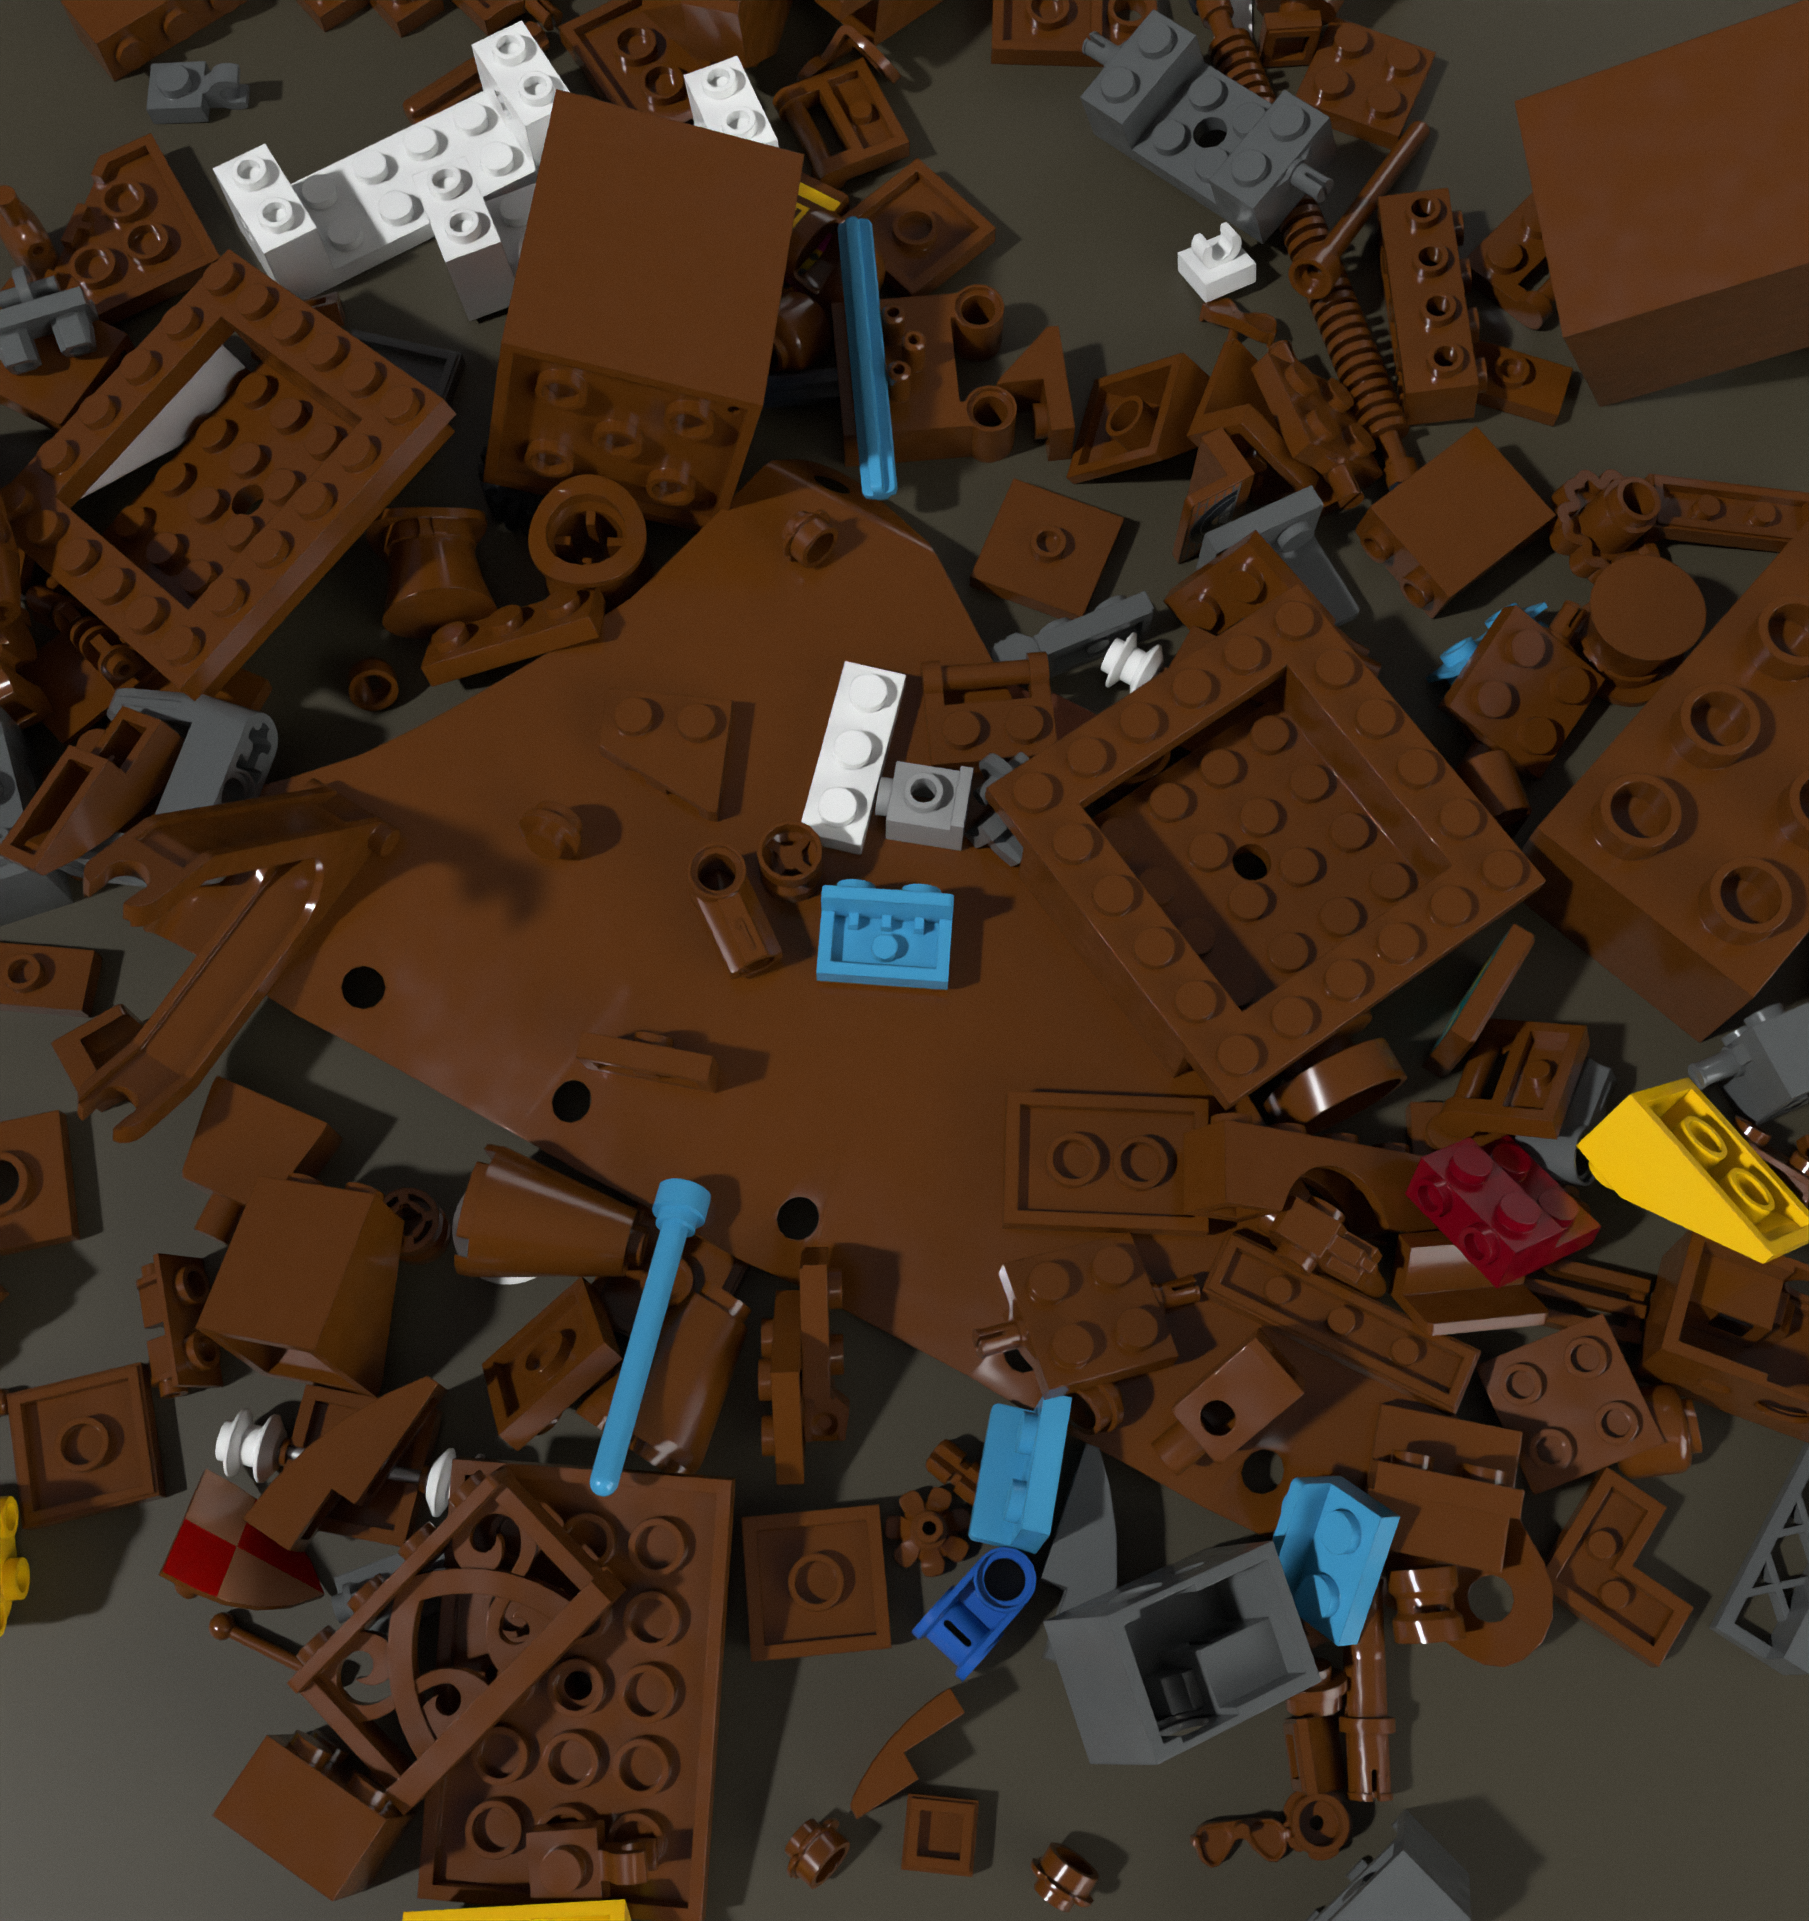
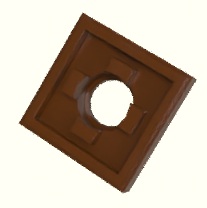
[0,1110,80,1256]

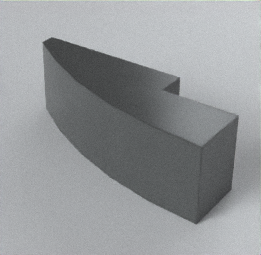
[1037,1443,1117,1665]

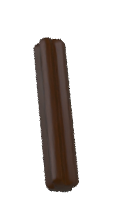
[402,21,550,125]

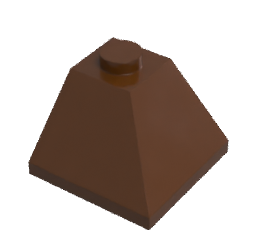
[1066,352,1210,484]

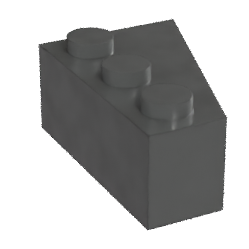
[1305,1809,1471,1921]

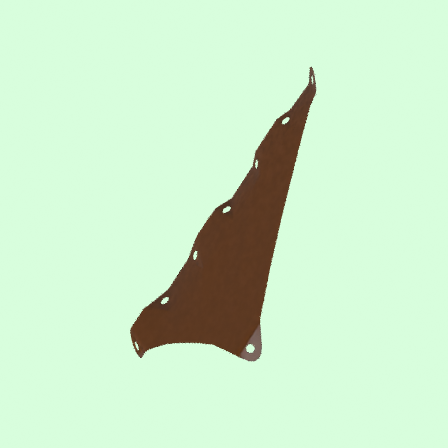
[143,459,1553,1667]

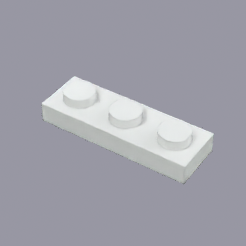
[801,661,906,855]

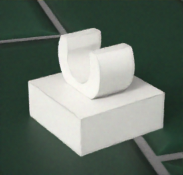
[1178,222,1256,303]

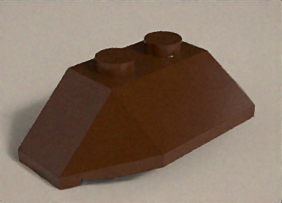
[641,0,793,69]

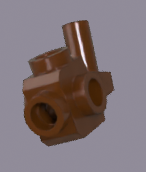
[1258,1195,1387,1300]

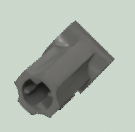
[1514,1057,1618,1186]

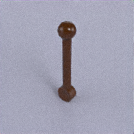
[208,1612,303,1672]

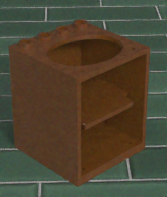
[1514,0,1809,407]
[483,89,805,532]

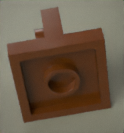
[1365,1404,1525,1574]

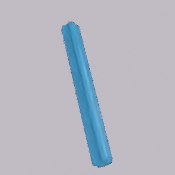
[838,216,898,501]

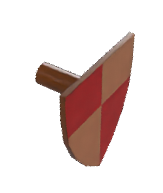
[159,1469,325,1611]

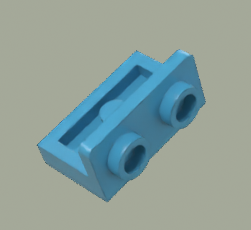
[816,879,954,990]

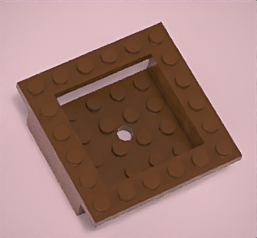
[0,249,456,701]
[985,584,1546,1111]

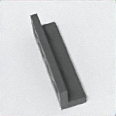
[1709,1442,1809,1675]

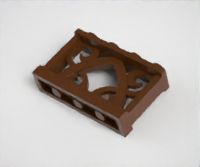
[286,1467,627,1815]

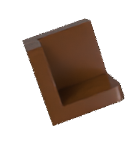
[51,1004,144,1113]

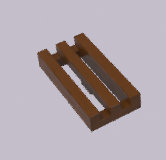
[1524,1258,1651,1348]

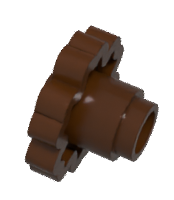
[1546,469,1662,584]

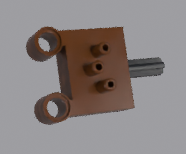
[762,284,1017,467]

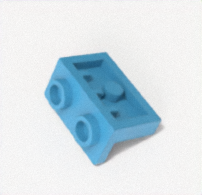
[968,1395,1072,1555]
[1272,1476,1400,1646]

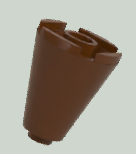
[454,1144,650,1277]

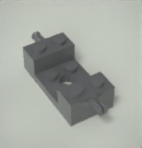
[1080,9,1338,244]
[1688,1002,1809,1125]

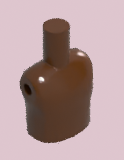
[0,185,60,281]

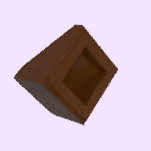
[1283,1715,1346,1795]

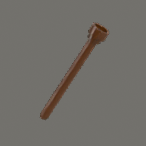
[1288,120,1430,299]

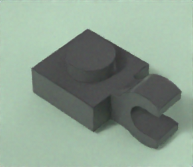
[146,61,250,124]

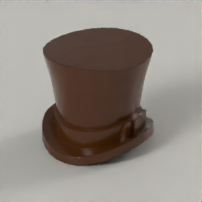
[528,474,653,615]
[365,507,498,639]
[1569,555,1707,707]

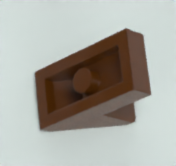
[996,326,1075,461]

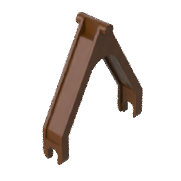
[77,778,401,1143]

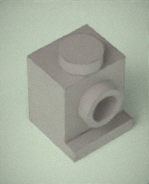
[875,761,974,851]

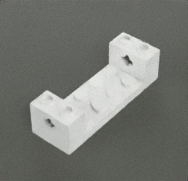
[213,20,570,300]
[411,56,779,322]

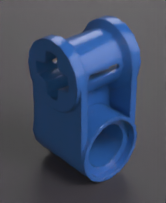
[911,1547,1037,1682]

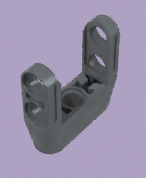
[58,688,278,887]

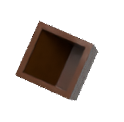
[195,1173,405,1398]

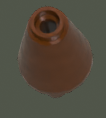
[575,1281,752,1474]

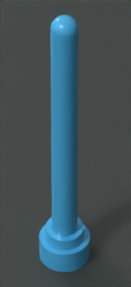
[589,1178,711,1497]

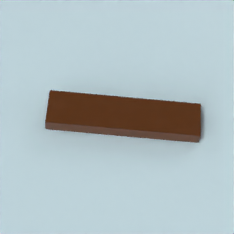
[1200,1230,1481,1416]

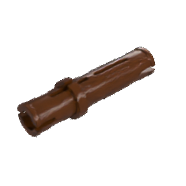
[1338,1578,1396,1802]

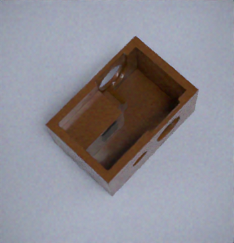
[1631,1230,1809,1443]

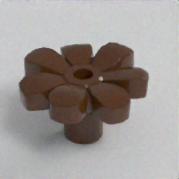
[885,1487,971,1578]

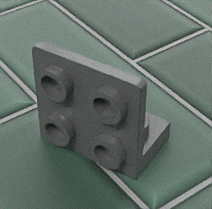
[1196,485,1359,627]

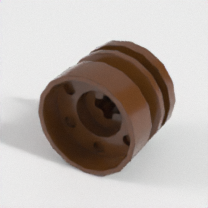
[1263,1010,1407,1135]

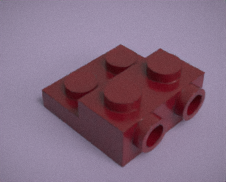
[1405,1135,1601,1289]

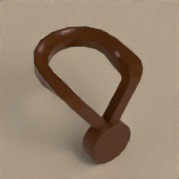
[796,25,901,85]

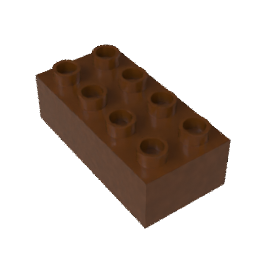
[1521,520,1809,1043]

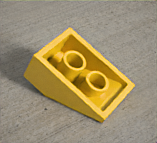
[1576,1077,1809,1264]

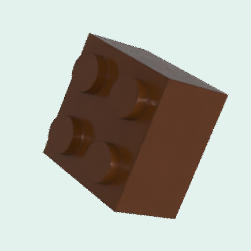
[212,1729,417,1902]

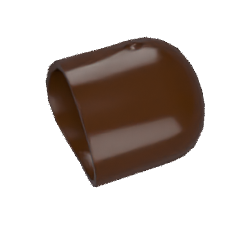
[784,209,886,317]

